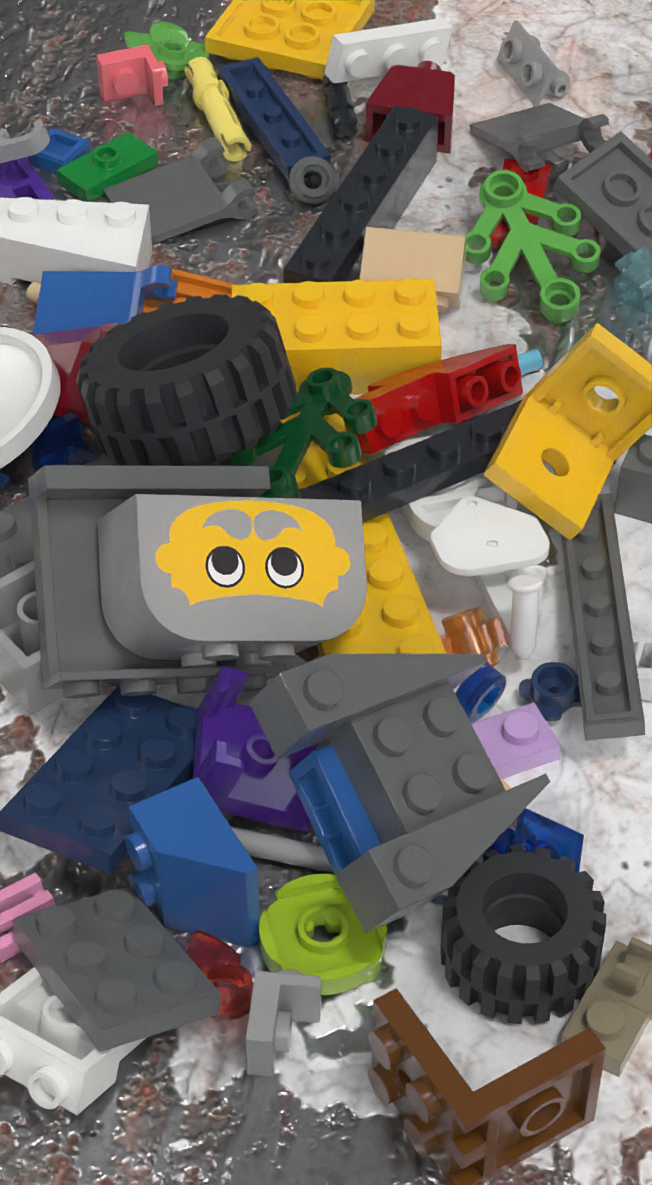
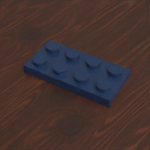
[0,687,197,874]

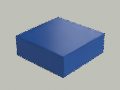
[27,128,91,175]

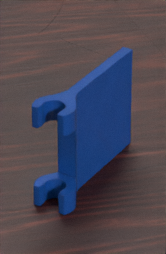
[33,265,178,334]

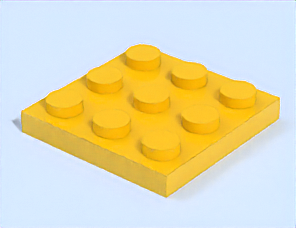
[205,0,375,79]

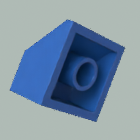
[125,777,260,948]

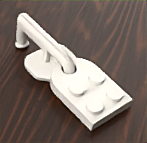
[380,436,550,660]

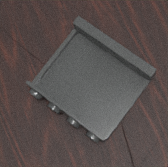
[28,465,286,699]

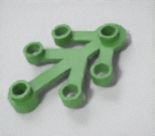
[464,170,601,324]

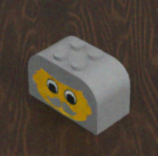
[97,494,367,668]

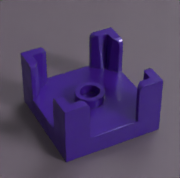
[193,666,319,833]

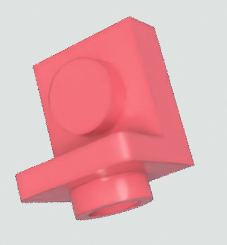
[96,44,168,107]

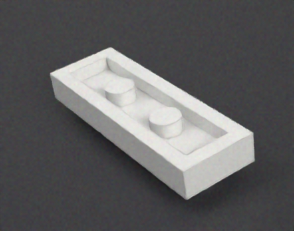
[324,18,453,83]

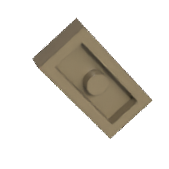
[560,937,652,1077]

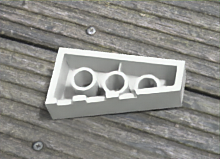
[0,197,152,285]

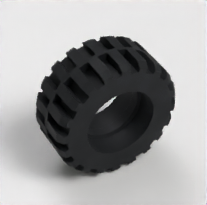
[76,294,296,466]

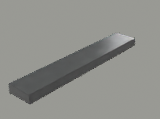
[561,494,645,741]

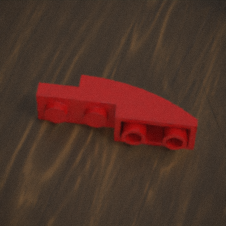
[354,344,523,455]

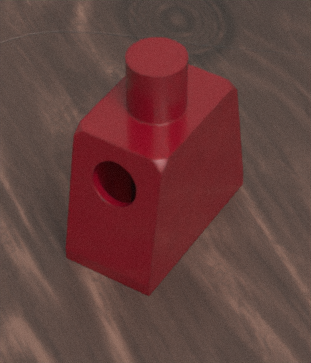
[366,60,455,154]

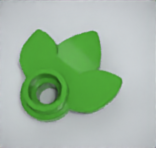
[123,22,210,79]

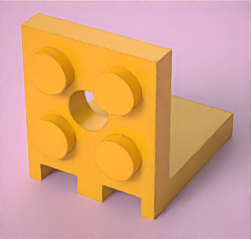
[483,323,652,540]

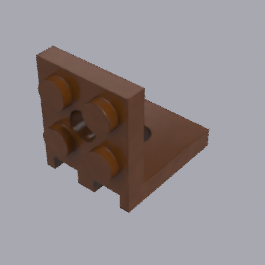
[368,988,606,1185]

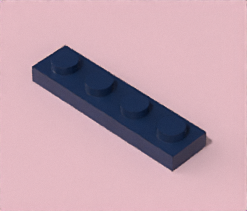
[217,57,331,181]

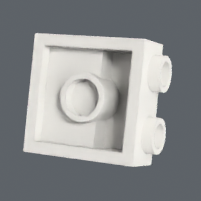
[0,967,147,1115]

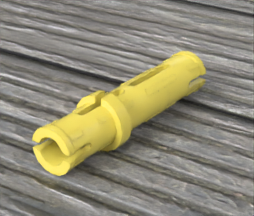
[185,57,251,162]

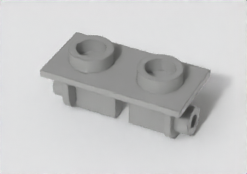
[497,20,570,106]

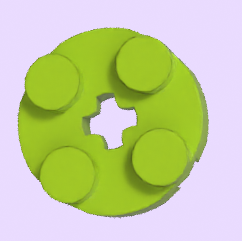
[259,874,388,995]

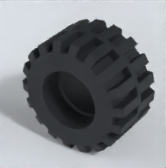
[440,845,607,1024]

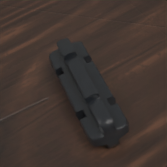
[322,74,358,138]

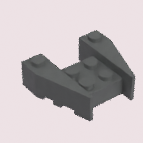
[249,654,550,933]

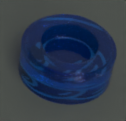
[455,663,506,722]

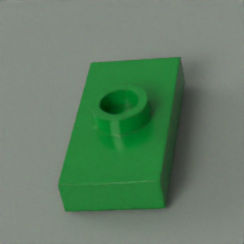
[56,132,158,202]

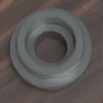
[288,156,336,204]

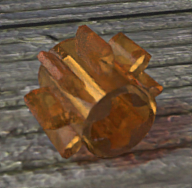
[439,607,509,672]

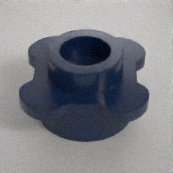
[518,662,581,721]

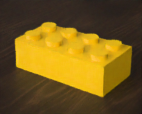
[232,278,442,395]

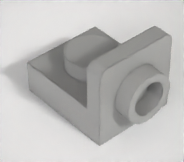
[246,970,322,1077]

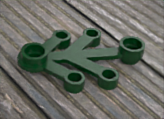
[226,368,377,499]

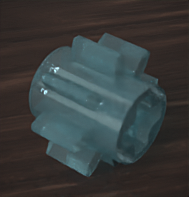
[613,246,652,312]

